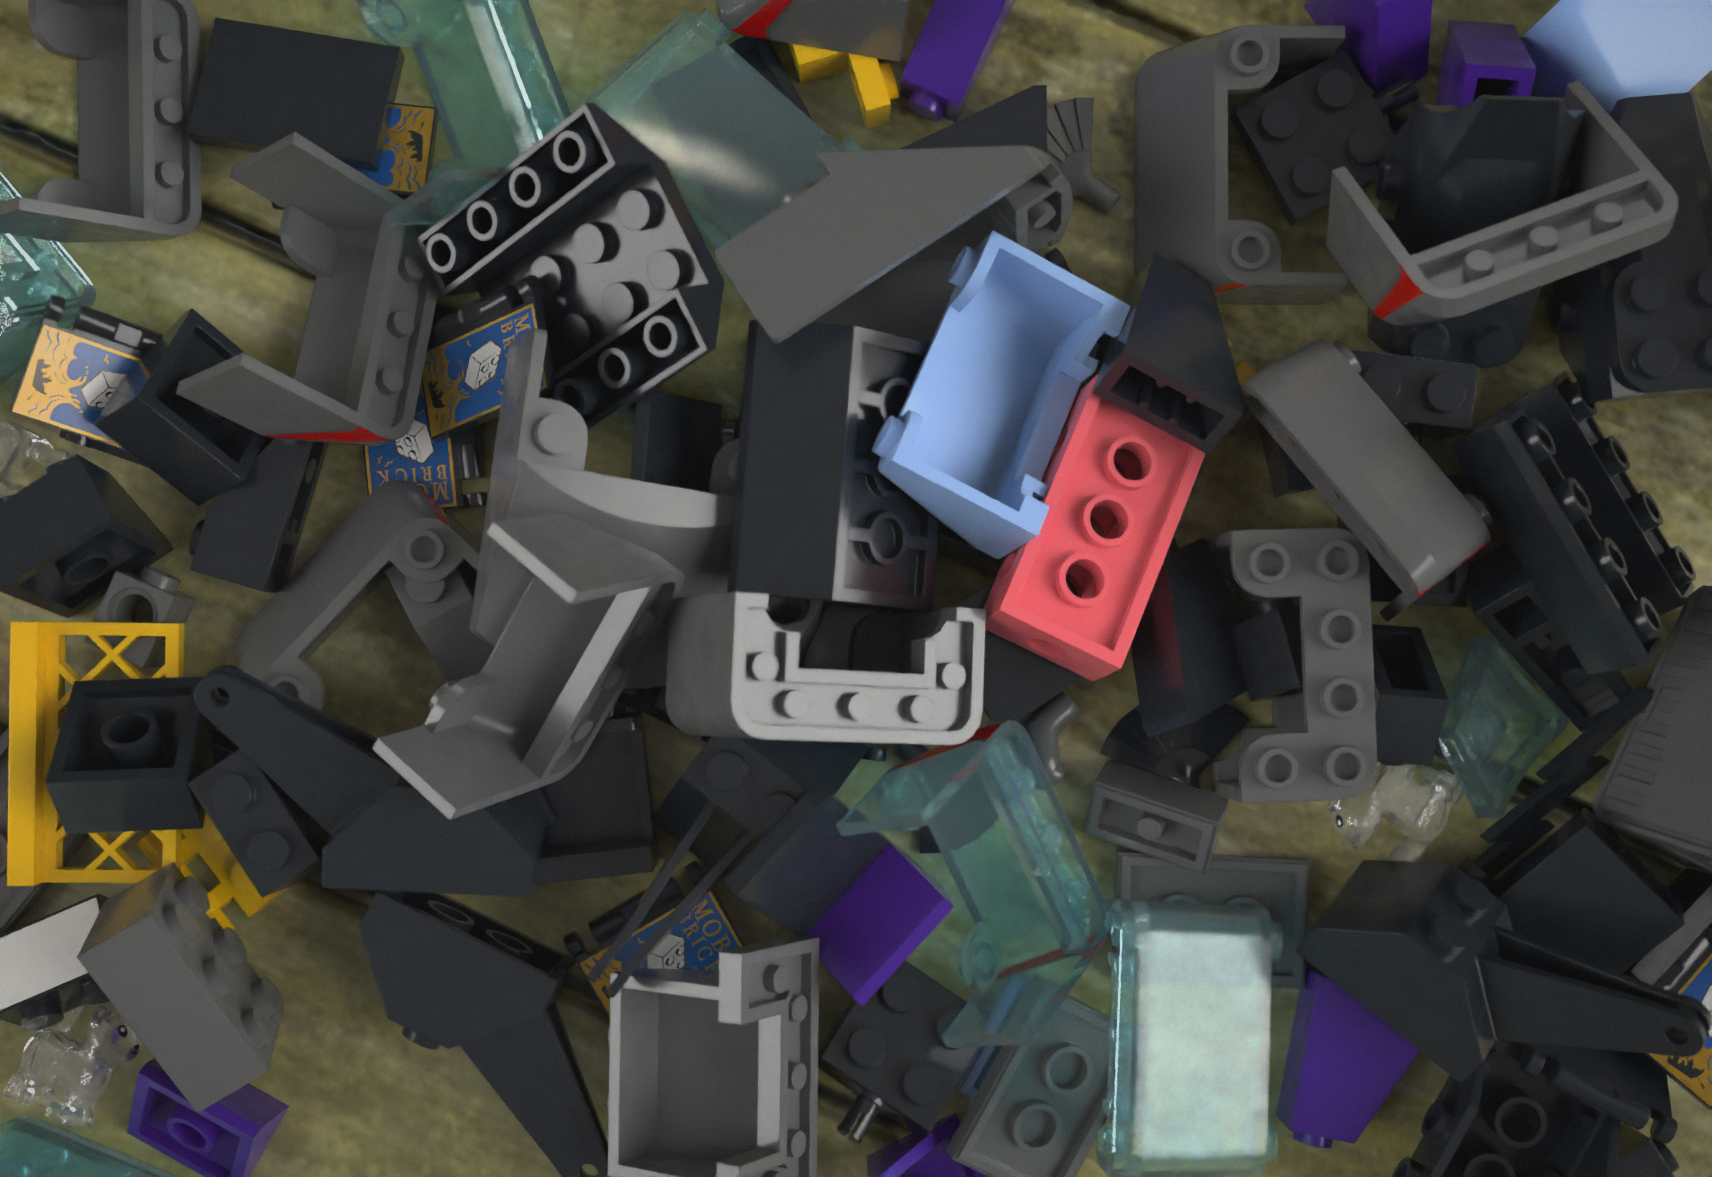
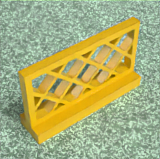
[7,620,185,886]

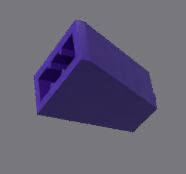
[900,0,1016,123]
[1304,0,1432,93]
[1437,20,1536,106]
[1276,966,1420,1148]

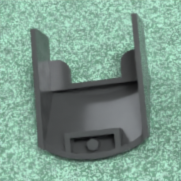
[714,145,1073,344]
[469,328,744,689]

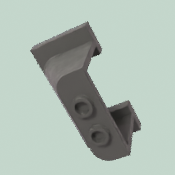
[607,935,819,1177]

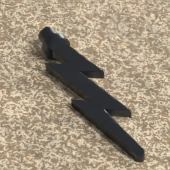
[1459,686,1653,891]

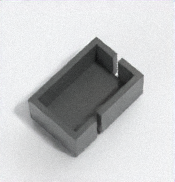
[77,862,284,1113]

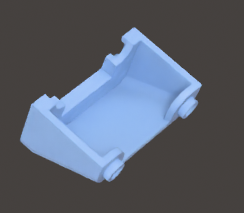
[1521,0,1712,115]
[872,230,1131,559]

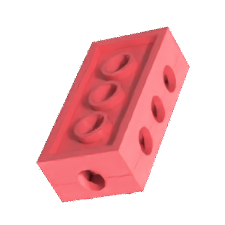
[983,375,1206,682]

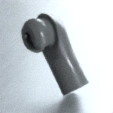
[1019,691,1081,787]

